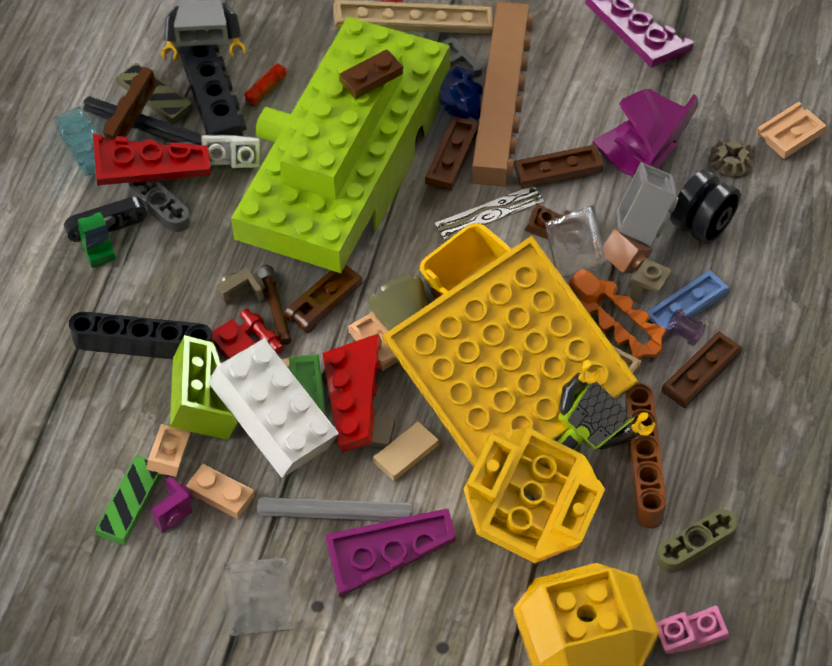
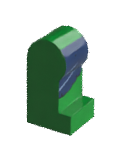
[78,212,116,268]

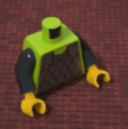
[557,360,655,450]

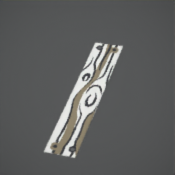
[435,186,544,239]

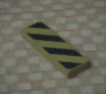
[116,63,193,124]

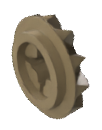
[709,138,755,176]

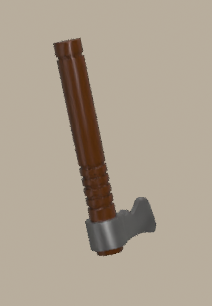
[252,265,292,345]

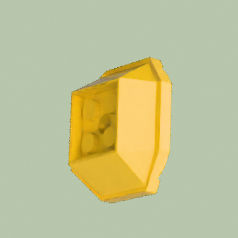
[464,427,605,563]
[514,563,659,666]

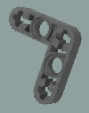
[128,142,192,232]

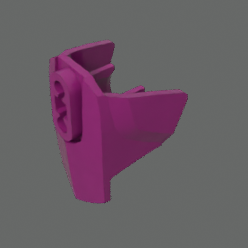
[592,89,698,178]

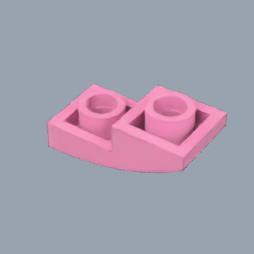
[656,605,730,654]

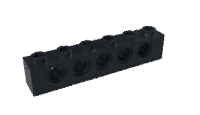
[175,42,247,137]

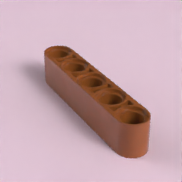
[625,383,666,528]

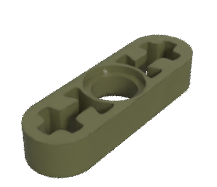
[657,509,738,572]

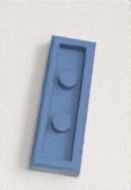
[647,270,730,338]

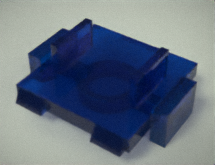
[440,65,483,120]

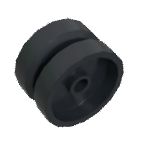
[670,170,741,244]

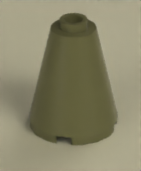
[367,274,428,331]

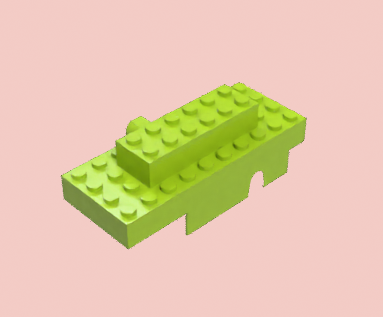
[231,16,450,273]

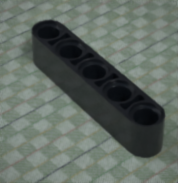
[69,312,214,359]

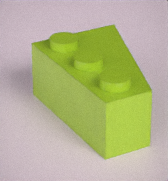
[170,336,238,440]

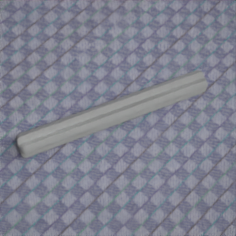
[257,497,413,521]

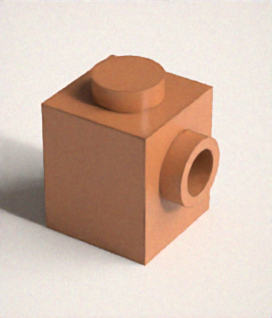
[599,229,653,273]

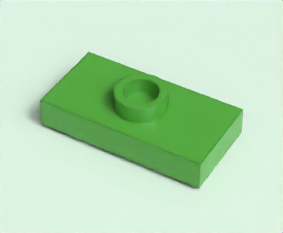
[289,354,326,415]

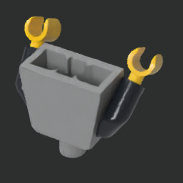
[161,0,245,62]

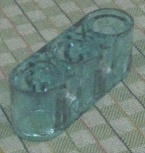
[54,106,97,177]

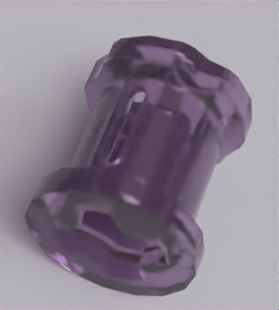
[666,309,706,346]

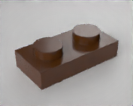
[339,49,403,99]

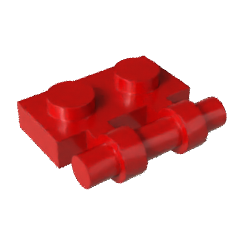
[212,308,284,360]

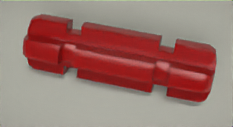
[244,63,287,106]

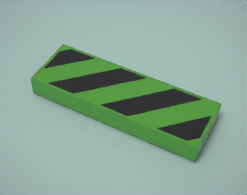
[95,455,163,545]

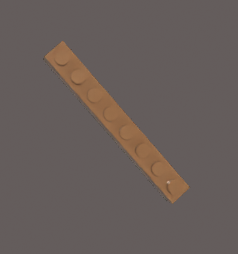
[473,2,534,187]

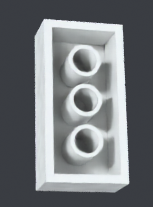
[208,338,339,478]

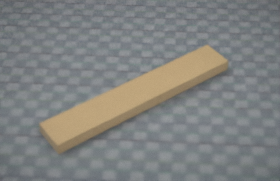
[333,0,494,34]

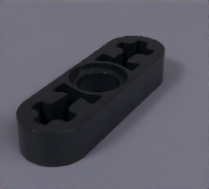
[64,197,147,242]

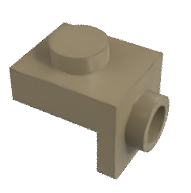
[629,258,671,304]
[217,267,265,305]

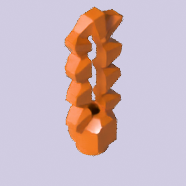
[569,269,667,360]

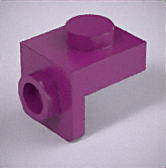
[151,477,192,533]

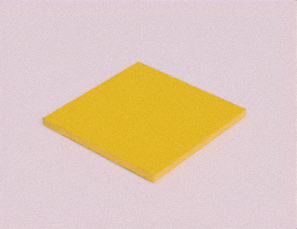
[382,236,639,467]

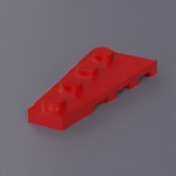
[322,334,382,453]

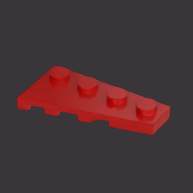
[93,134,211,186]

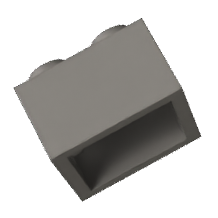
[616,162,678,246]

